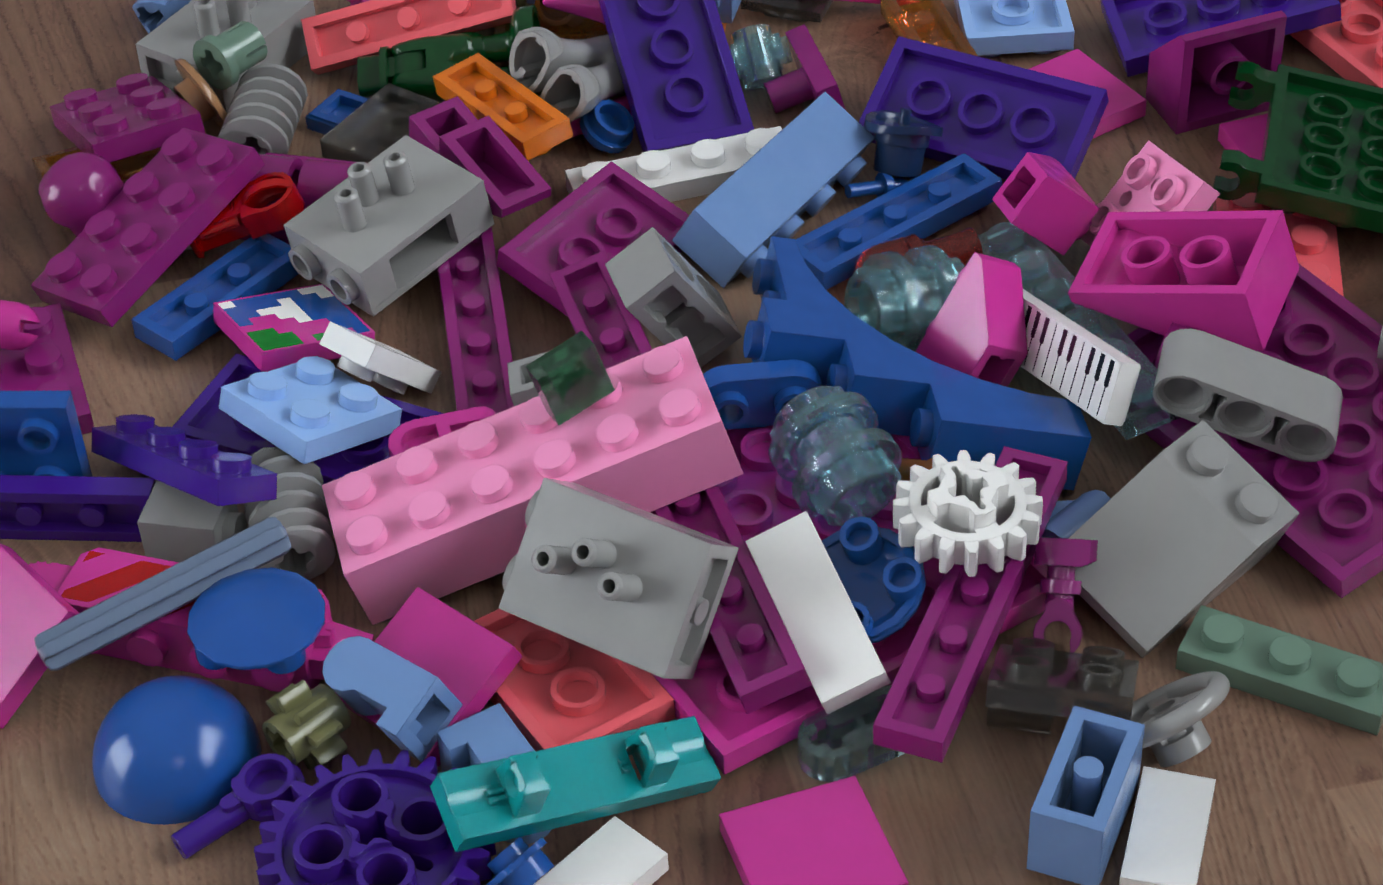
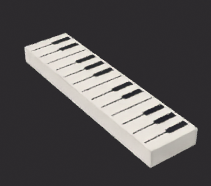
[1021,289,1141,426]

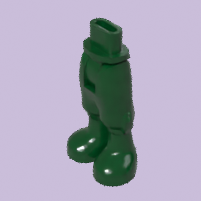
[357,5,542,102]

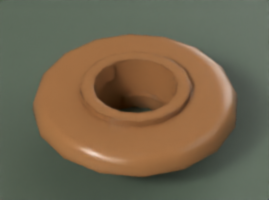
[174,58,227,128]

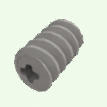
[218,64,308,154]
[244,447,336,580]

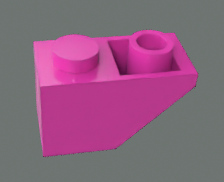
[992,152,1100,256]
[915,252,1028,387]

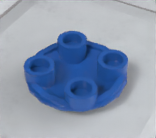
[822,516,926,643]
[187,567,325,674]

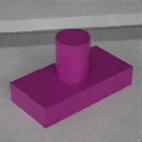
[763,24,846,114]

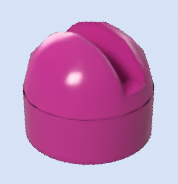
[0,300,40,351]

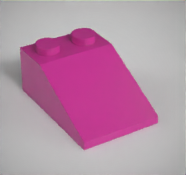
[1068,210,1300,351]

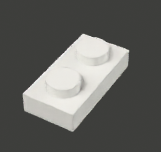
[319,321,441,395]

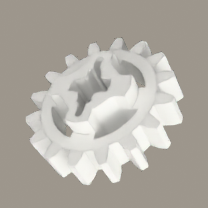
[893,450,1043,577]

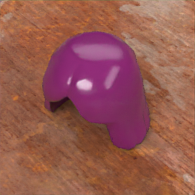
[38,152,124,237]

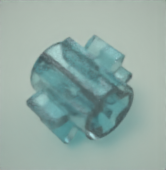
[730,24,793,90]

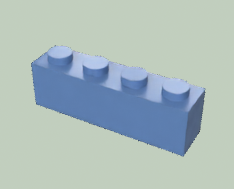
[672,92,875,288]

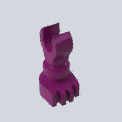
[1033,537,1098,655]

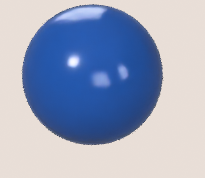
[92,676,262,825]

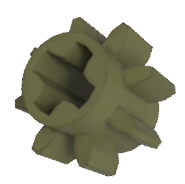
[262,680,351,770]

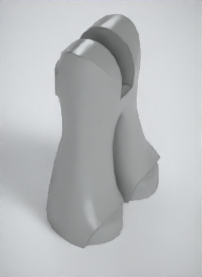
[509,26,626,122]

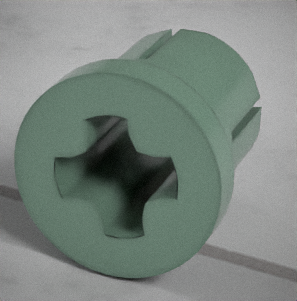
[193,21,268,90]

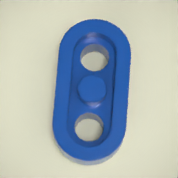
[703,359,824,430]

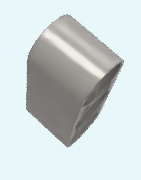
[1152,328,1343,462]

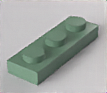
[1175,605,1383,735]

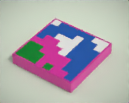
[213,284,375,372]

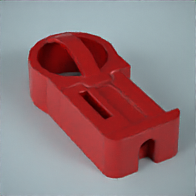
[190,172,305,258]

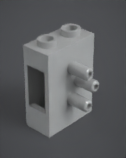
[135,0,316,113]
[284,135,495,317]
[498,478,739,679]

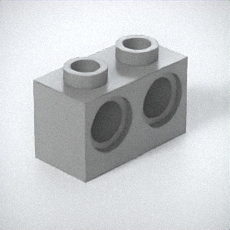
[605,227,742,368]

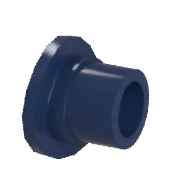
[864,107,943,177]

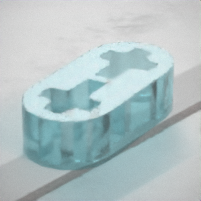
[798,685,906,782]

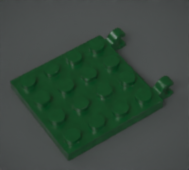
[1213,61,1383,234]

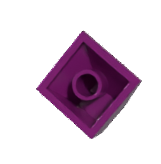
[1146,10,1287,134]

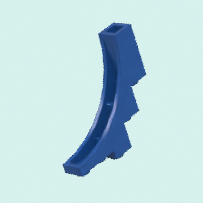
[743,236,1092,490]

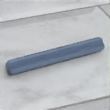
[34,517,291,671]

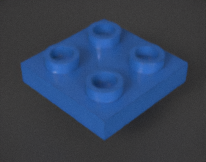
[0,390,93,477]

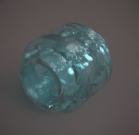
[844,245,965,352]
[769,386,902,526]

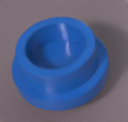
[580,100,634,153]

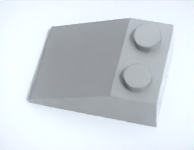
[1068,420,1300,658]

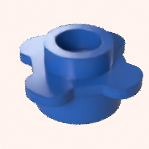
[486,837,555,885]

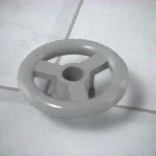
[1114,671,1230,767]

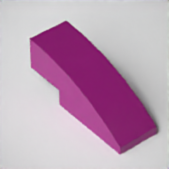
[409,96,551,218]

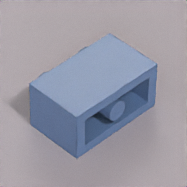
[1027,706,1145,885]

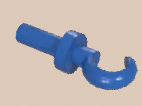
[845,173,916,198]

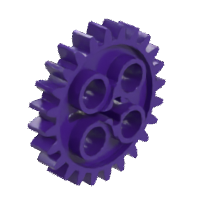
[254,749,496,885]

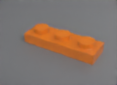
[433,53,573,161]

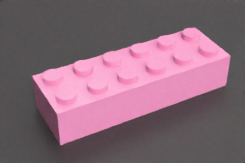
[322,336,743,625]

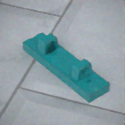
[430,716,722,852]

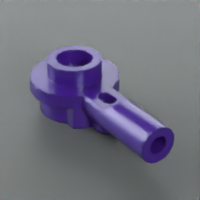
[171,753,306,860]

